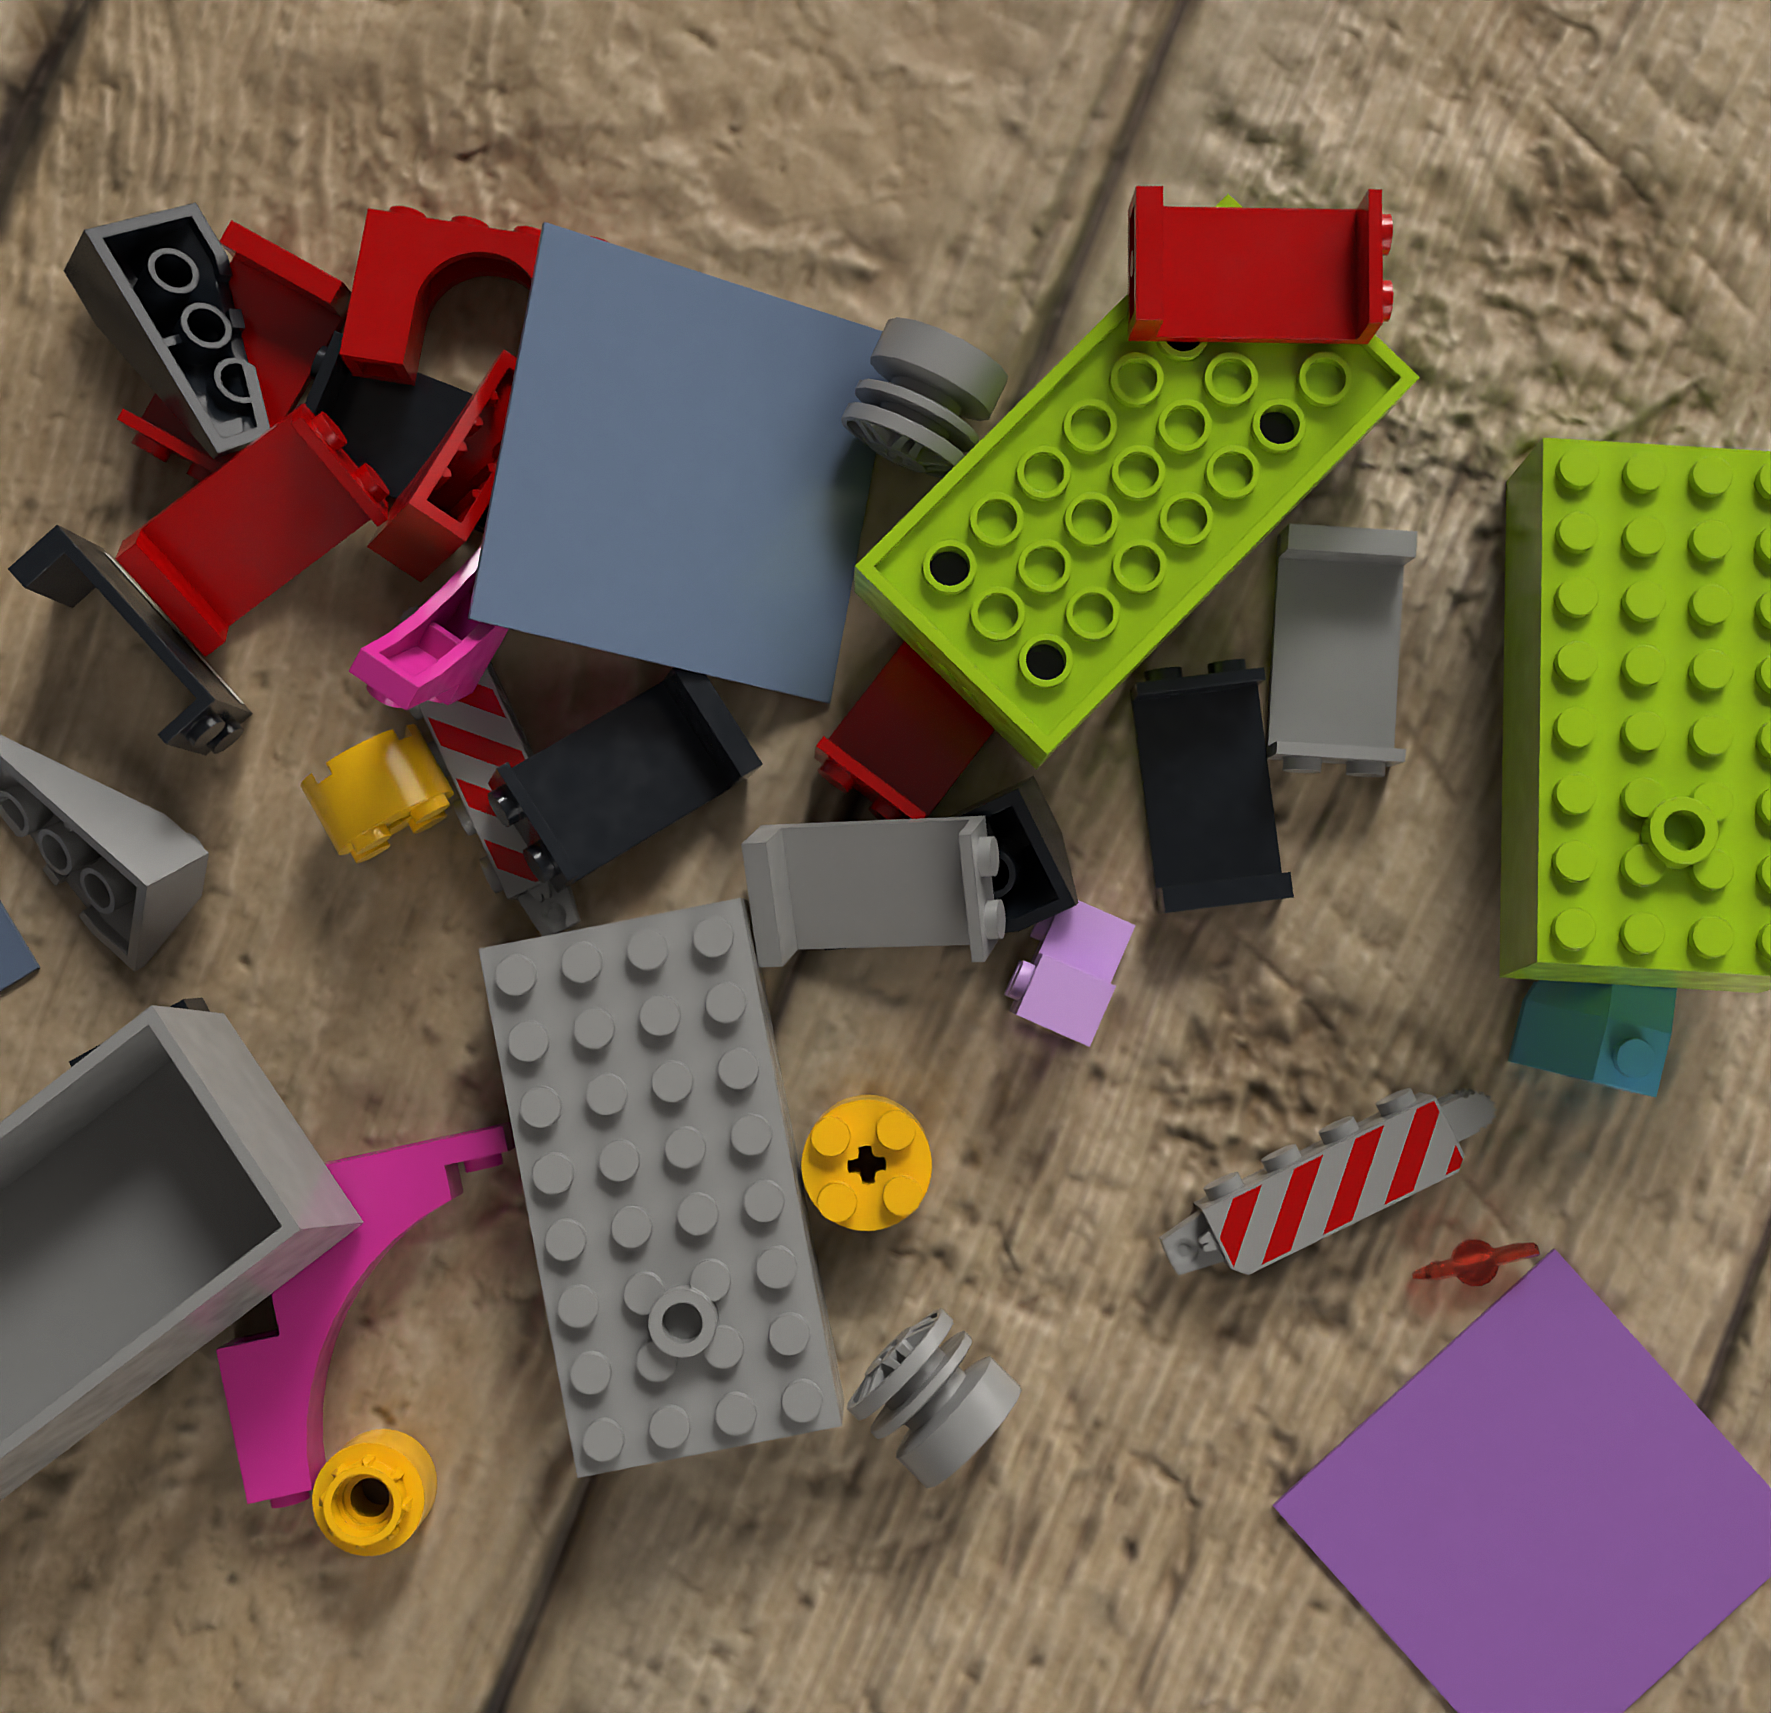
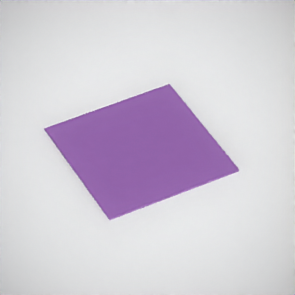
[1273,1248,1771,1713]

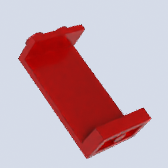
[1128,186,1393,344]
[117,220,351,482]
[115,403,390,657]
[814,641,995,820]

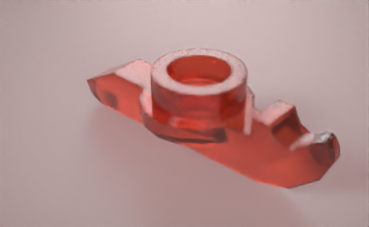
[1412,1239,1540,1286]

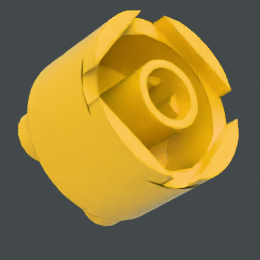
[300,724,454,864]
[801,1095,932,1231]

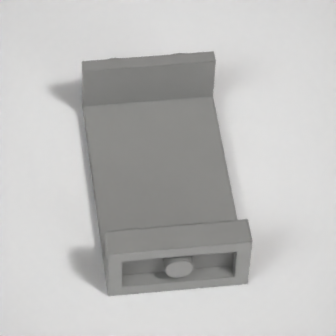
[1266,523,1417,777]
[741,816,1006,967]

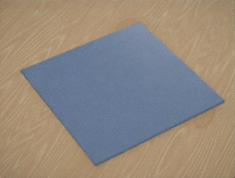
[468,222,888,704]

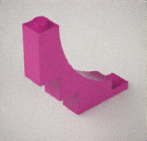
[216,1122,515,1508]

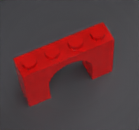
[339,206,608,386]

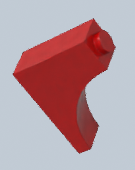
[367,349,517,582]

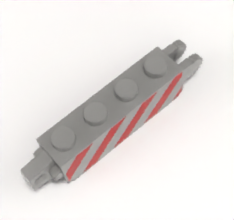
[398,604,581,936]
[1159,1088,1497,1275]

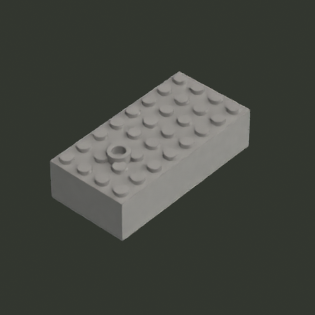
[478,898,844,1478]

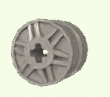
[841,317,1008,478]
[847,1308,1022,1488]

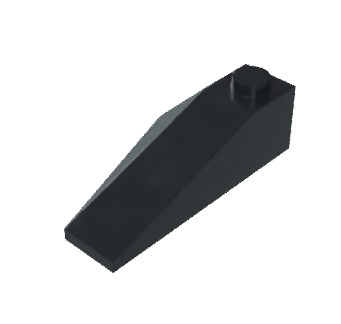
[64,202,270,459]
[824,775,1079,951]

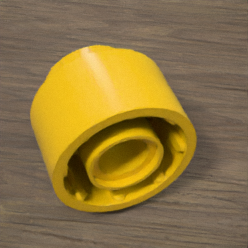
[312,1429,437,1556]

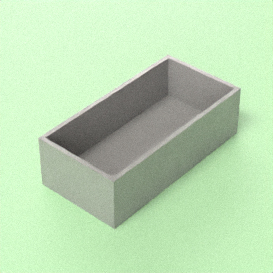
[0,1005,364,1501]

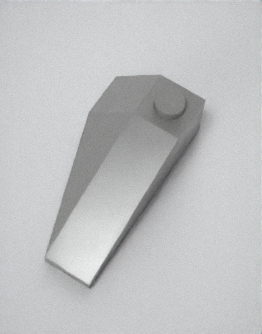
[0,735,209,972]

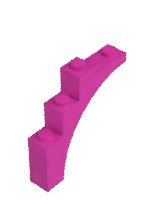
[348,544,509,710]

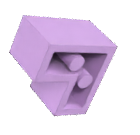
[1004,900,1136,1047]

